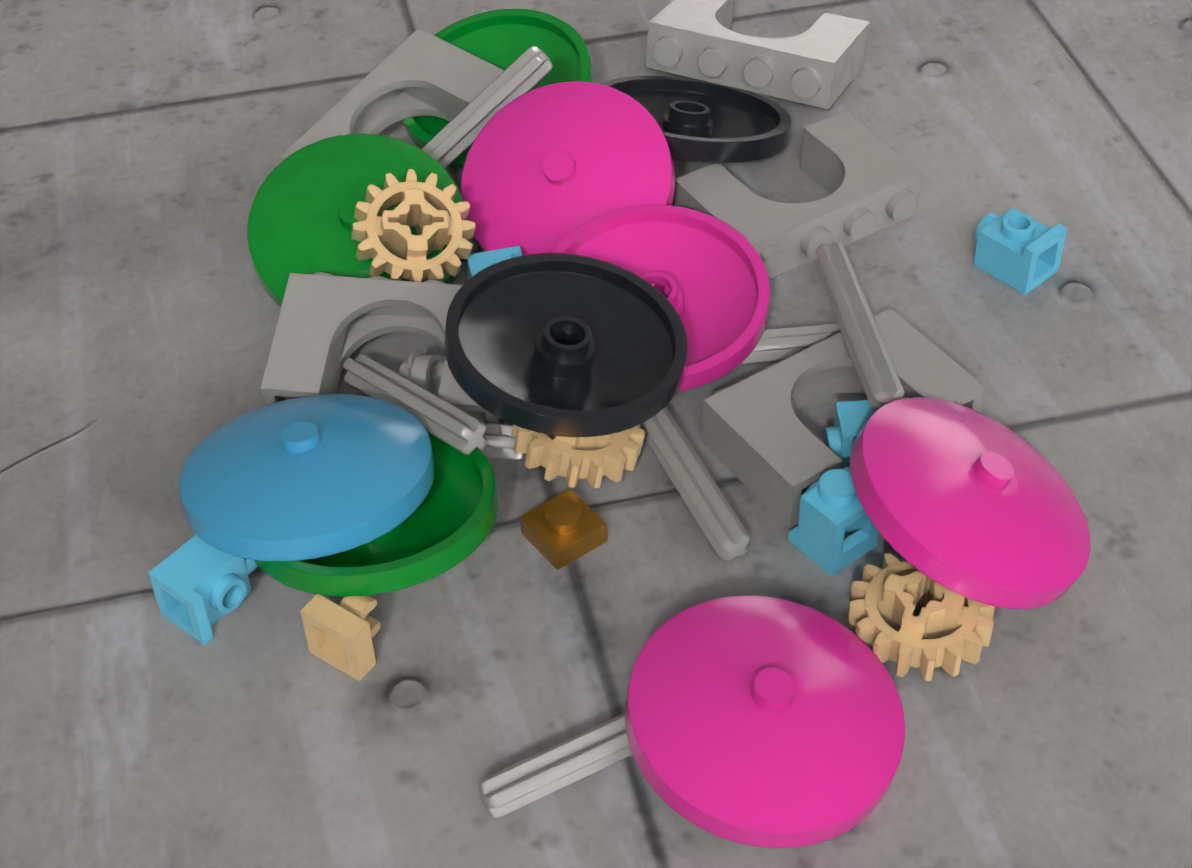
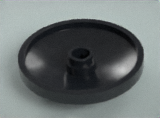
[601,76,791,163]
[444,253,688,437]

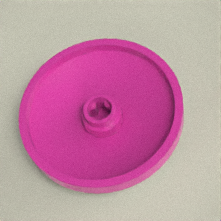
[461,81,675,256]
[552,205,770,392]
[850,397,1091,609]
[625,596,905,848]

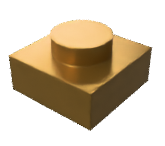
[520,488,608,570]

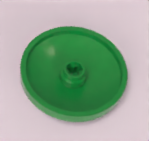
[402,9,594,166]
[247,134,467,307]
[254,432,498,597]

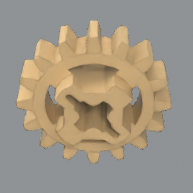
[351,169,475,282]
[511,424,645,488]
[847,553,995,681]

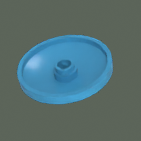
[179,394,435,561]

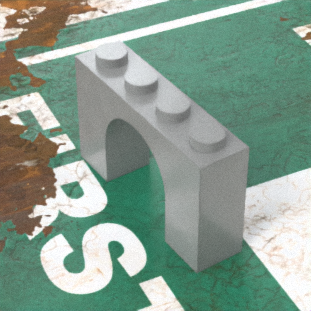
[645,0,870,109]
[279,28,504,161]
[674,110,922,279]
[260,272,504,424]
[702,308,984,529]

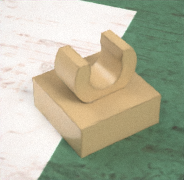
[300,594,381,682]

